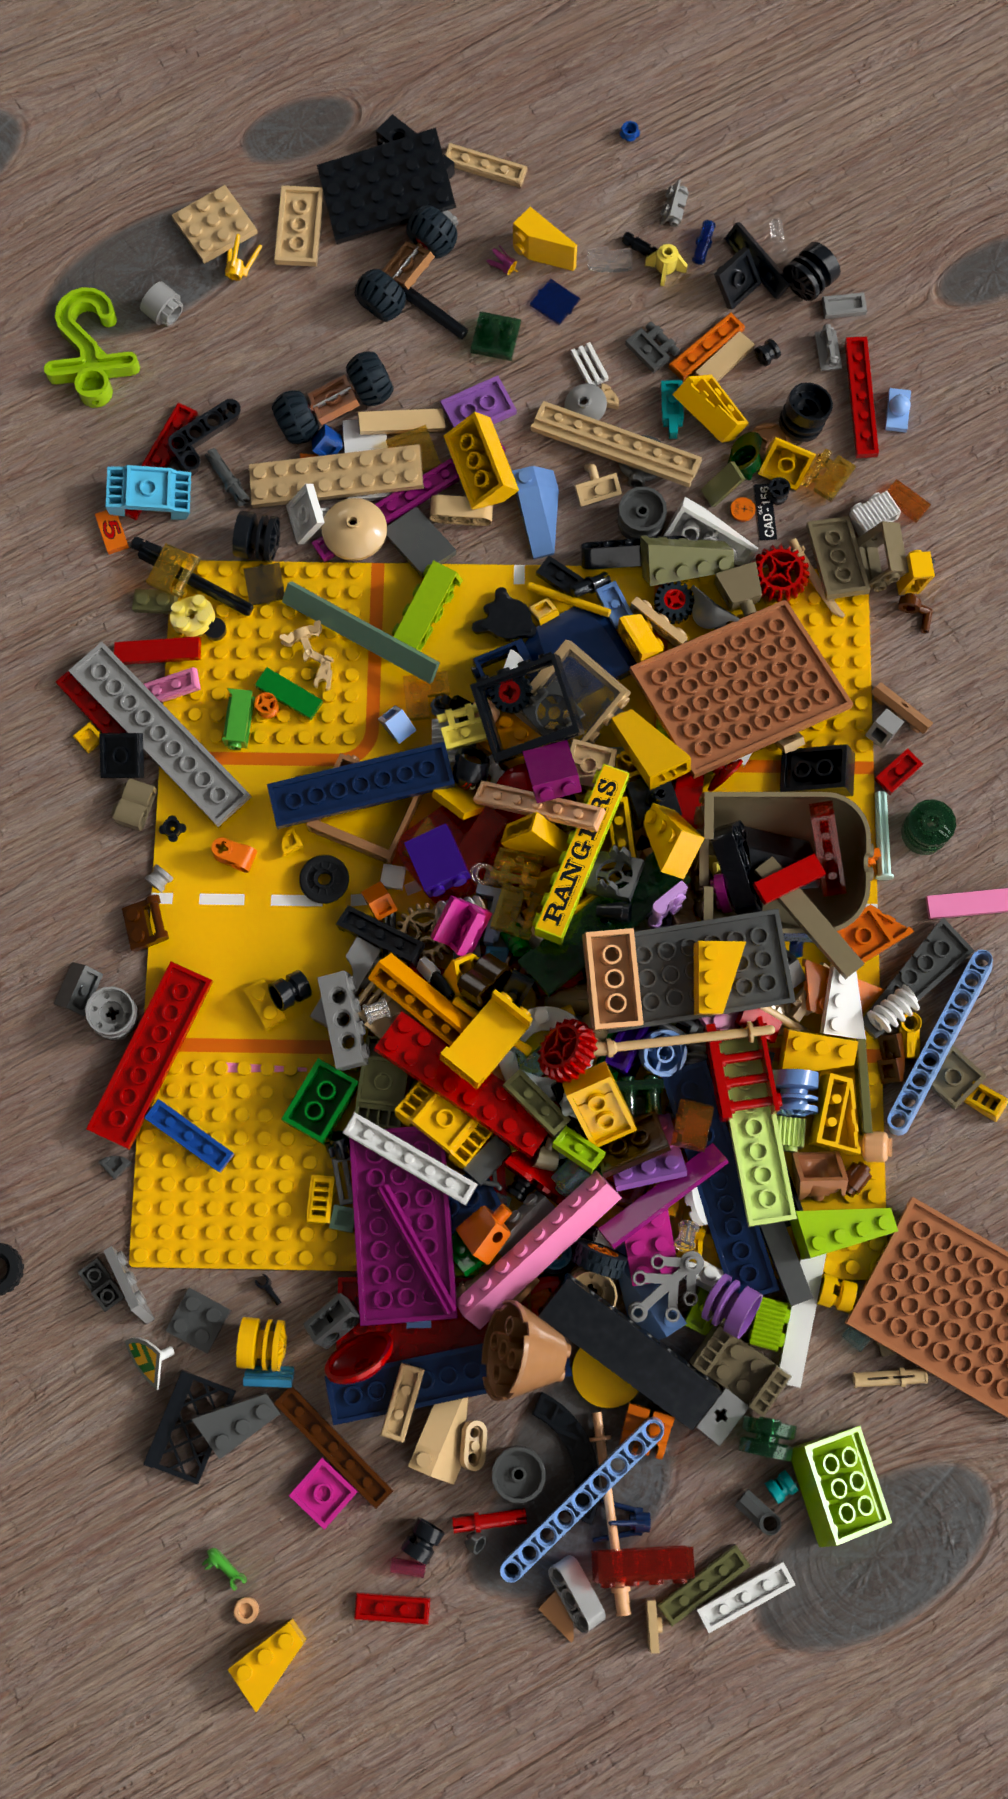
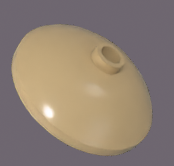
[322,498,387,561]

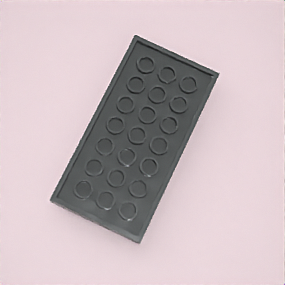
[607,909,796,1034]

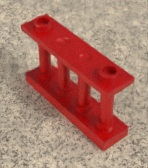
[703,1016,782,1122]

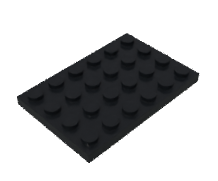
[317,127,457,244]

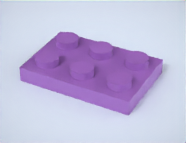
[440,375,517,428]

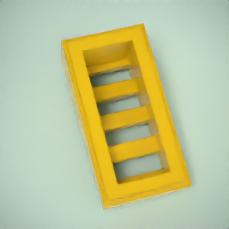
[961,1081,1008,1122]
[306,1175,335,1224]

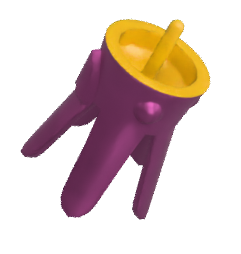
[487,245,518,275]

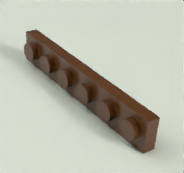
[274,1386,394,1509]

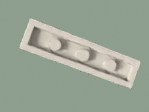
[696,1561,795,1633]

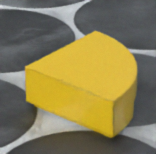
[281,826,304,857]

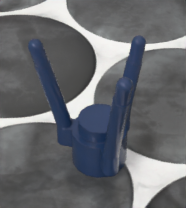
[592,1498,651,1543]

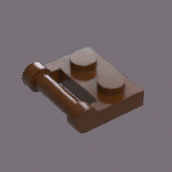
[122,895,169,952]

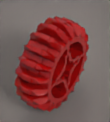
[753,544,810,603]
[537,1018,598,1083]

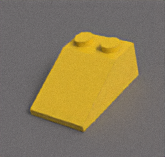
[513,207,577,271]

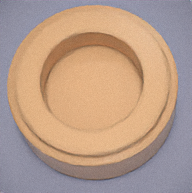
[233,1597,259,1624]

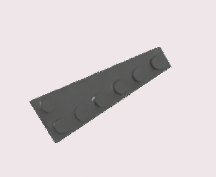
[863,917,974,1040]

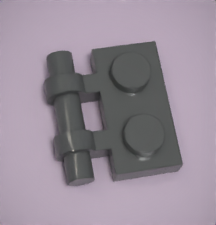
[625,321,680,374]

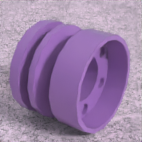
[701,1273,763,1339]

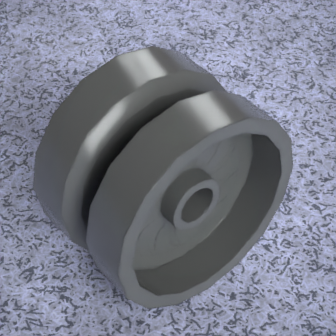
[617,486,667,539]
[492,1446,546,1503]

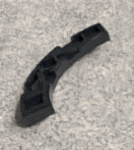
[532,1392,599,1525]

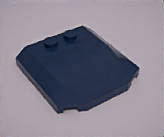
[525,604,637,712]

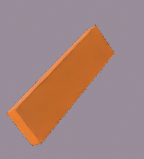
[669,312,745,382]

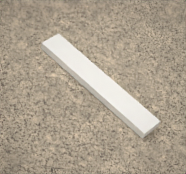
[342,1112,478,1205]
[779,1253,827,1388]

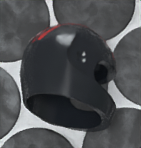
[453,746,490,790]

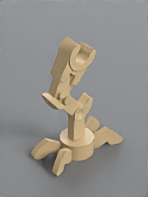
[279,620,334,691]

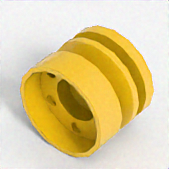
[236,1317,287,1372]

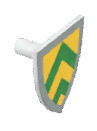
[125,1337,175,1390]

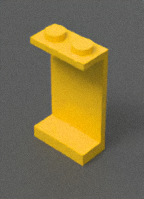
[440,989,533,1089]

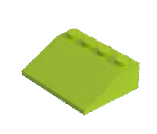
[788,1426,892,1547]

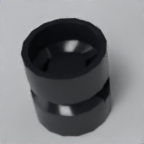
[268,970,312,1011]
[400,1517,445,1565]

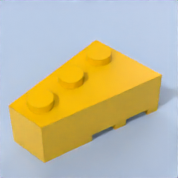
[673,374,749,443]
[643,803,705,879]
[694,941,746,1015]
[808,1073,861,1156]

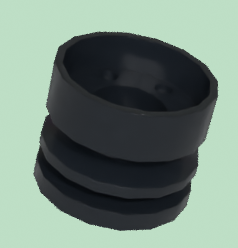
[783,242,841,301]
[779,382,833,442]
[232,511,280,563]

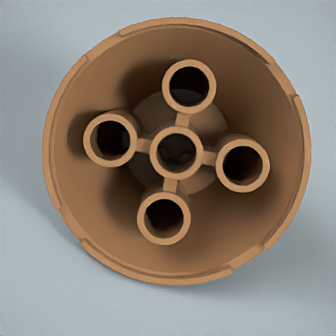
[482,1300,571,1401]

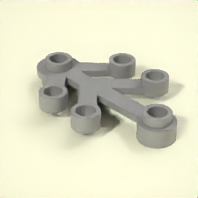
[628,1251,704,1322]

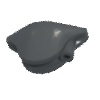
[691,585,740,629]

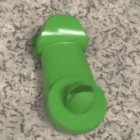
[202,1548,247,1591]

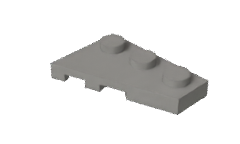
[104,1246,155,1324]

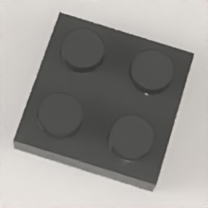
[165,1288,232,1354]

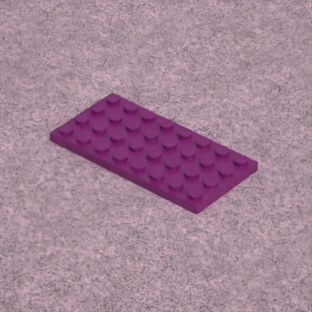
[349,1126,458,1326]

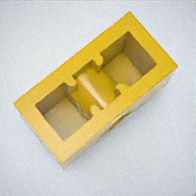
[896,550,935,595]

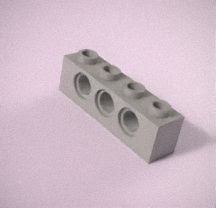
[317,971,370,1071]

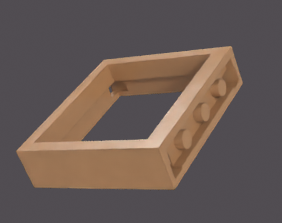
[306,753,424,865]

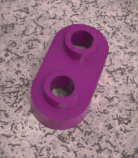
[710,873,734,913]

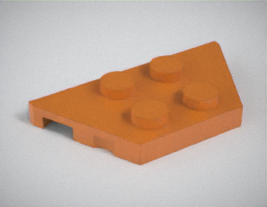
[837,904,914,963]
[802,959,884,1016]

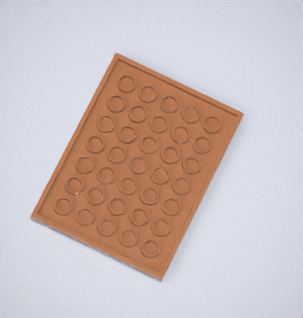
[629,599,853,779]
[845,1197,1008,1419]

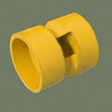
[817,1274,858,1314]

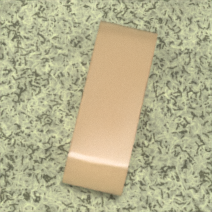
[429,495,493,526]

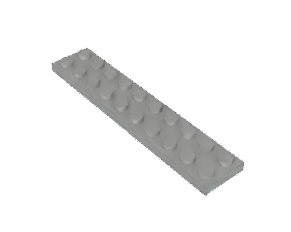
[68,642,251,827]

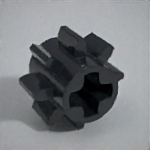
[325,1130,350,1160]

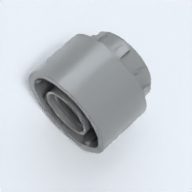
[140,281,183,326]

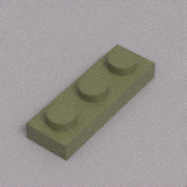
[502,1069,571,1137]

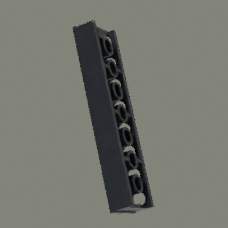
[538,1272,722,1430]

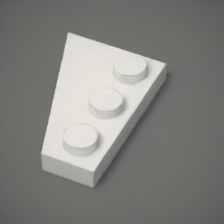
[820,964,866,1039]

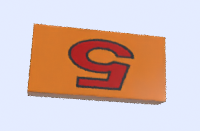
[95,510,129,555]

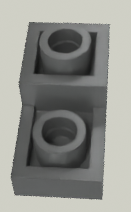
[78,1257,125,1312]

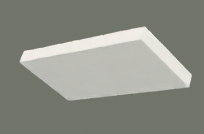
[343,419,391,501]

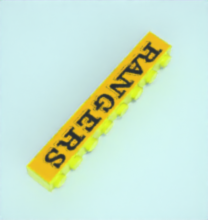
[532,764,630,945]

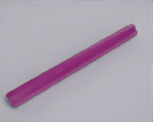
[377,1184,457,1315]

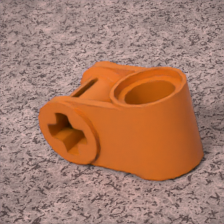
[211,837,258,873]

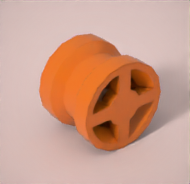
[255,692,279,719]

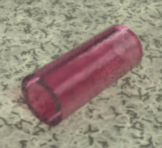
[390,1557,426,1578]

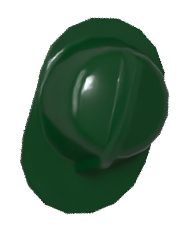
[727,432,762,480]

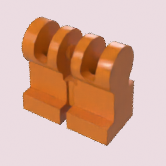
[618,1402,675,1460]

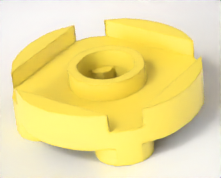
[170,594,215,637]

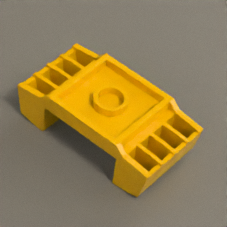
[395,1081,493,1169]

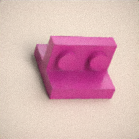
[430,895,493,956]

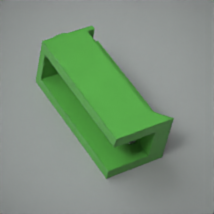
[222,688,255,750]

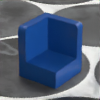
[312,424,343,456]

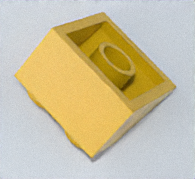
[617,614,664,663]

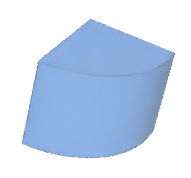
[378,706,416,744]

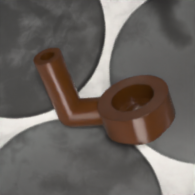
[898,593,933,633]

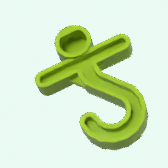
[44,287,140,408]

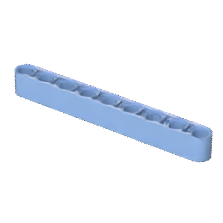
[887,950,993,1136]
[500,1417,664,1583]

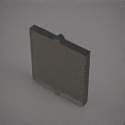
[244,563,285,605]

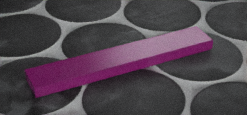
[598,1143,728,1249]

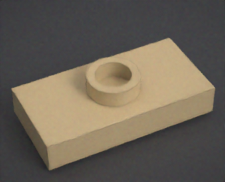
[645,1597,663,1654]

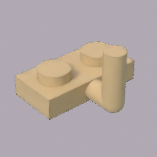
[574,463,622,507]

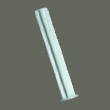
[875,791,894,881]

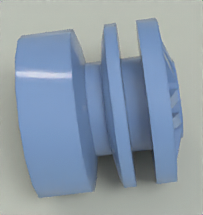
[772,1069,819,1118]

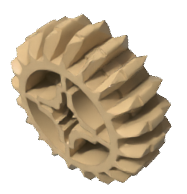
[396,903,451,964]

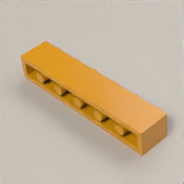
[368,953,473,1046]

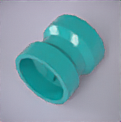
[764,1470,799,1505]

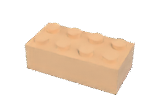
[582,928,644,1031]

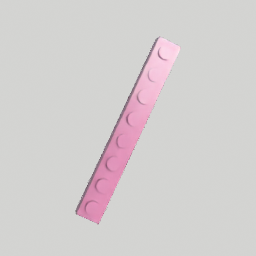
[457,1170,622,1330]

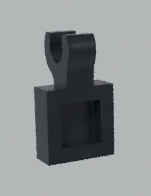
[434,694,473,723]

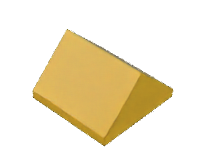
[757,437,816,491]

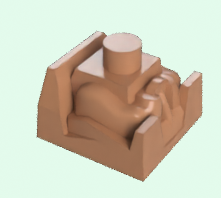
[792,1151,848,1201]

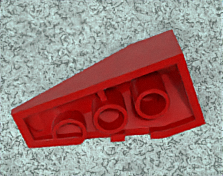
[505,1149,569,1205]

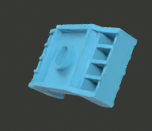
[106,465,191,520]

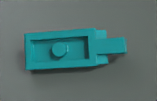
[661,380,684,439]

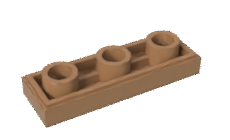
[871,682,933,734]

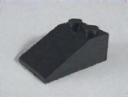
[780,744,855,797]

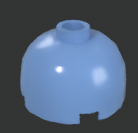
[638,1029,687,1077]

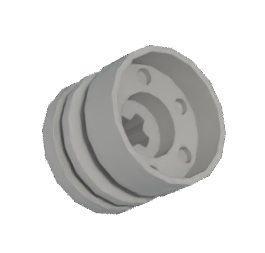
[85,986,139,1040]

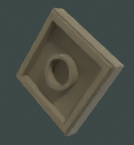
[920,1045,987,1111]

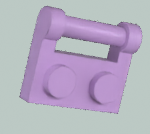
[647,881,688,929]

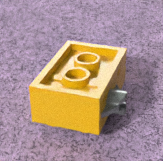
[560,1061,637,1147]

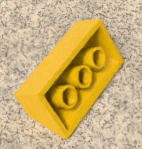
[444,412,519,510]

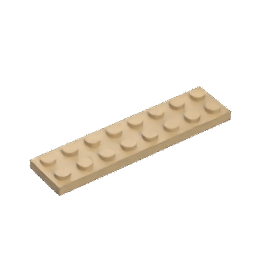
[249,444,424,508]

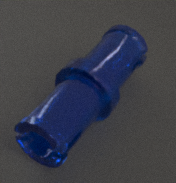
[692,220,716,265]

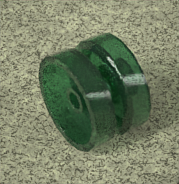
[738,1415,797,1461]

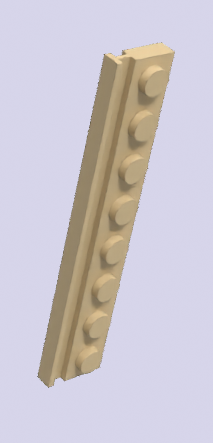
[531,401,702,488]

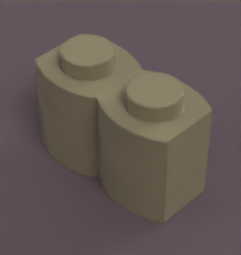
[112,778,158,832]

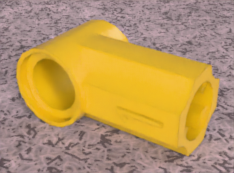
[897,1012,922,1059]

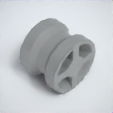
[144,864,174,893]

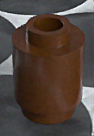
[846,1161,872,1198]

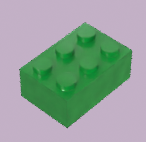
[281,1058,359,1146]

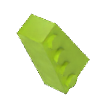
[392,560,463,652]

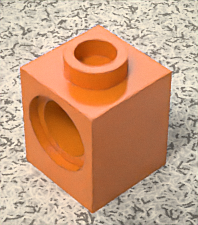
[361,881,398,921]

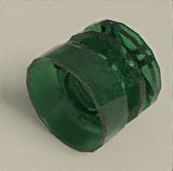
[901,799,956,855]

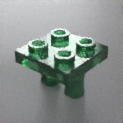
[471,311,521,361]
[615,1075,664,1117]

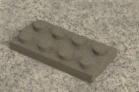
[806,516,870,600]

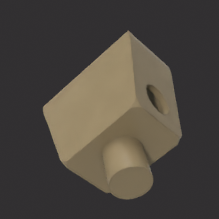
[714,561,762,617]

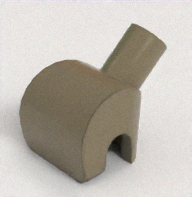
[532,1135,559,1171]

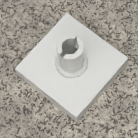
[286,484,329,544]

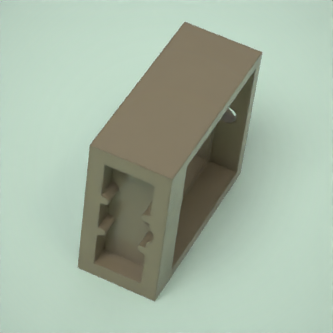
[856,521,909,592]

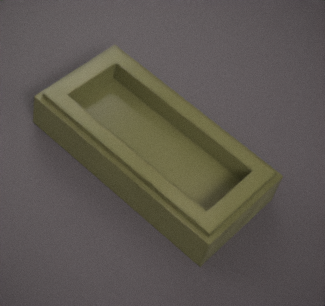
[701,462,745,507]

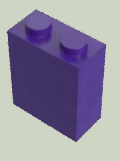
[404,823,471,898]

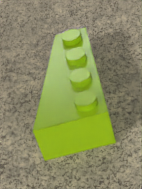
[790,1208,898,1260]

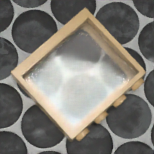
[514,640,631,748]

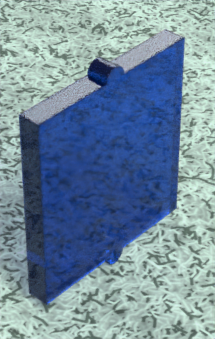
[530,279,580,325]

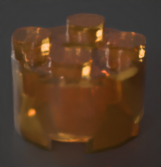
[670,1099,714,1152]

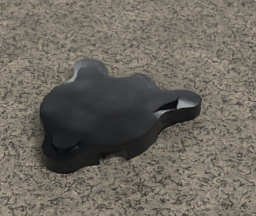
[472,587,537,642]

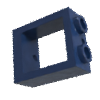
[471,638,538,700]

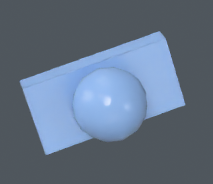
[885,388,911,433]

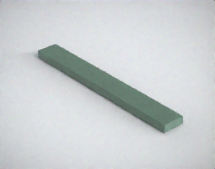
[282,581,440,684]

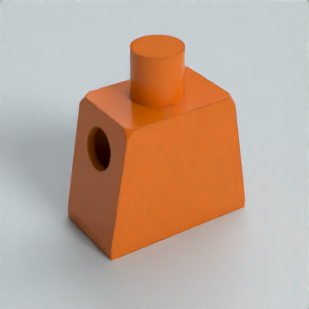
[455,1203,512,1265]

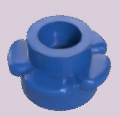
[620,121,640,142]

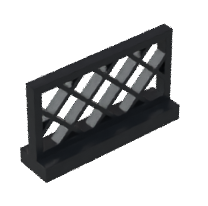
[143,1369,236,1485]

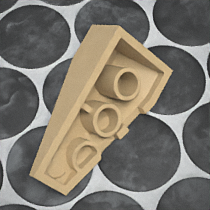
[408,1398,468,1485]

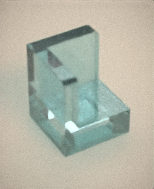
[515,1045,544,1077]

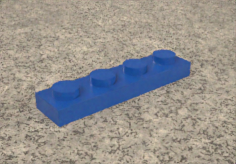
[144,1099,234,1173]

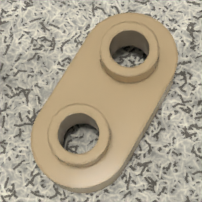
[459,1420,487,1471]

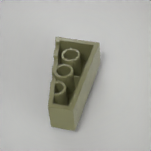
[640,536,734,586]

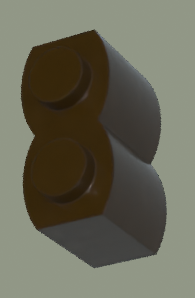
[457,953,512,1008]

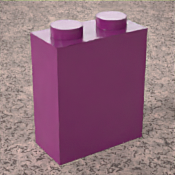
[523,740,582,803]

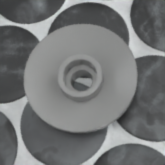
[565,383,607,420]

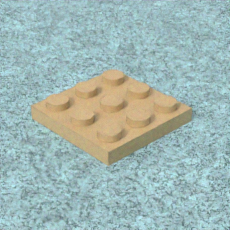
[172,185,258,264]

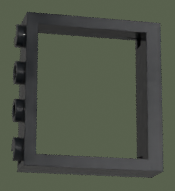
[470,652,585,764]

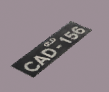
[754,484,777,541]

